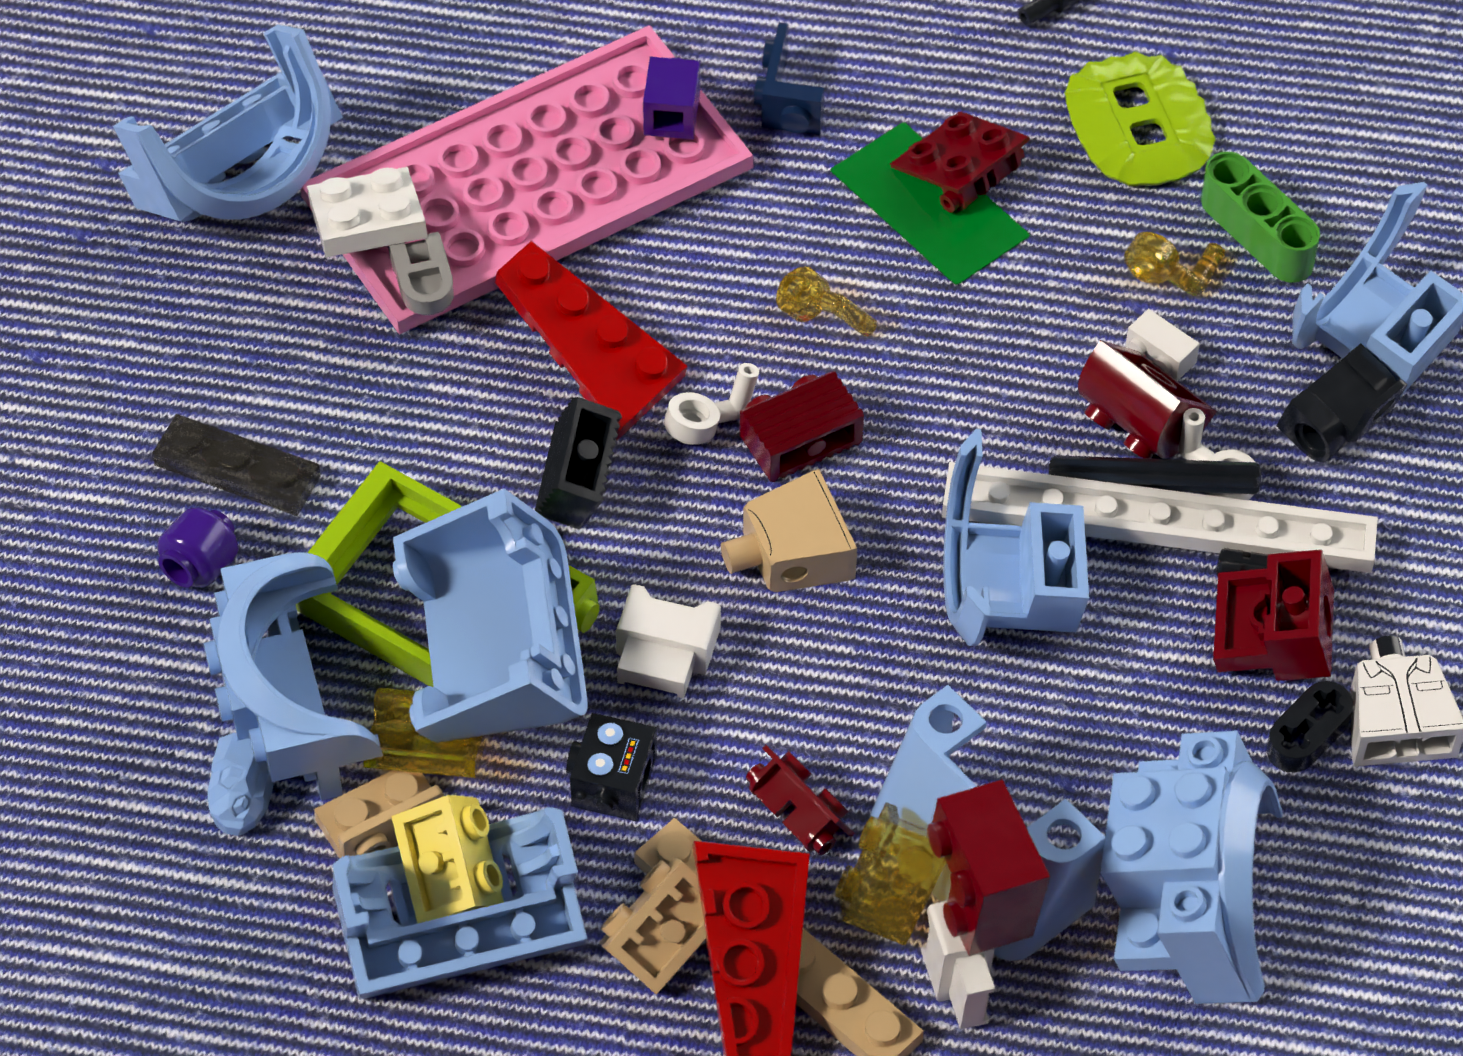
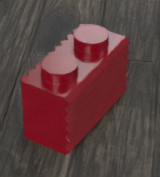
[740,371,864,482]

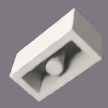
[1125,309,1200,381]

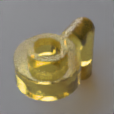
[1124,232,1226,296]
[776,266,877,336]

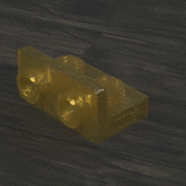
[363,688,485,778]

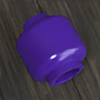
[157,508,239,588]

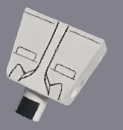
[1350,636,1463,767]

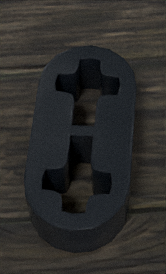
[1266,681,1353,773]

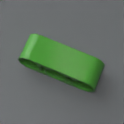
[1201,152,1320,283]

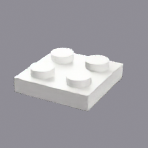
[307,167,428,257]

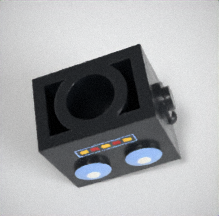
[566,713,657,822]

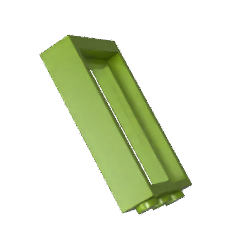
[295,461,600,687]

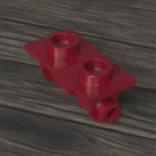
[746,745,855,855]

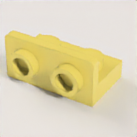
[391,795,504,923]

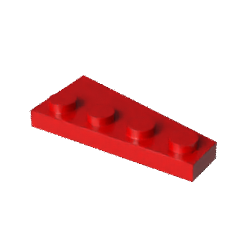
[495,241,687,441]
[693,841,810,1056]

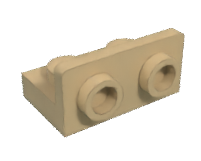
[314,760,444,859]
[599,857,706,995]

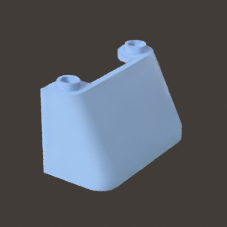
[393,488,588,743]

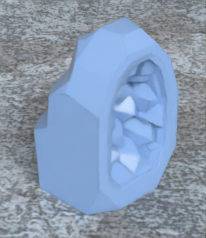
[208,733,274,836]

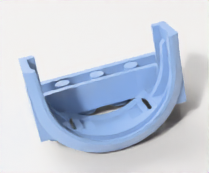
[113,24,343,222]
[332,807,587,1000]

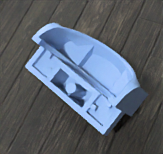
[203,552,383,801]

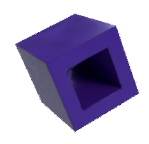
[643,56,700,140]

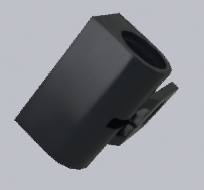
[1276,343,1408,462]

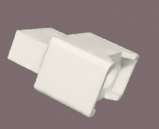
[616,584,721,698]
[921,901,995,1029]

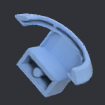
[1292,182,1463,396]
[943,429,1089,646]

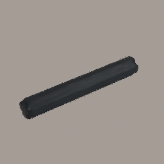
[1049,455,1262,494]

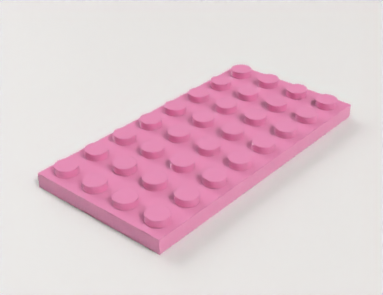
[301,25,753,335]

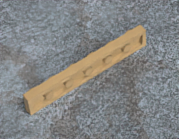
[634,818,924,1056]

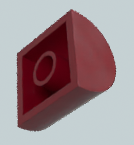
[1078,340,1217,459]

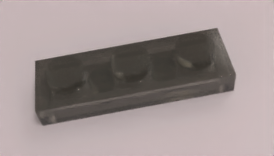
[152,414,321,516]

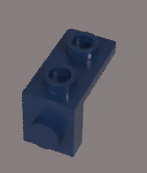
[753,22,825,135]

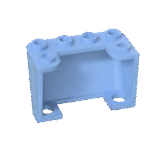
[869,685,1106,961]

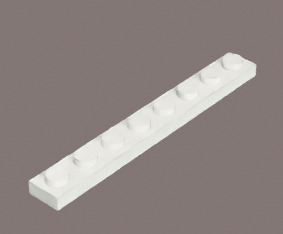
[942,462,1378,573]

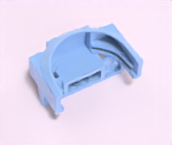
[1100,731,1283,1004]

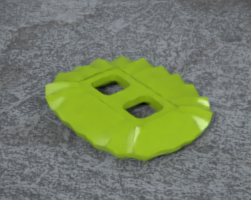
[1065,51,1216,186]

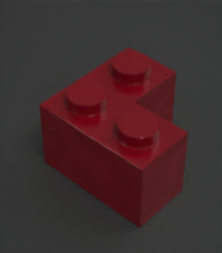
[927,779,1050,956]

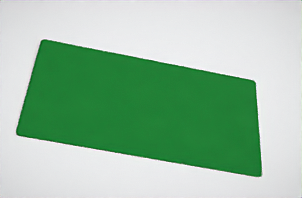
[830,122,1029,285]

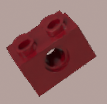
[1213,549,1334,681]

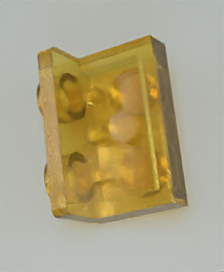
[835,802,946,946]

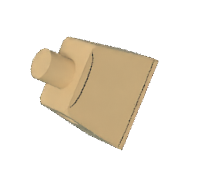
[721,469,857,592]

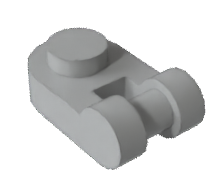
[388,232,454,315]

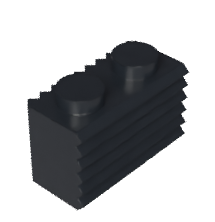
[535,397,622,529]

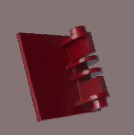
[890,111,1030,213]

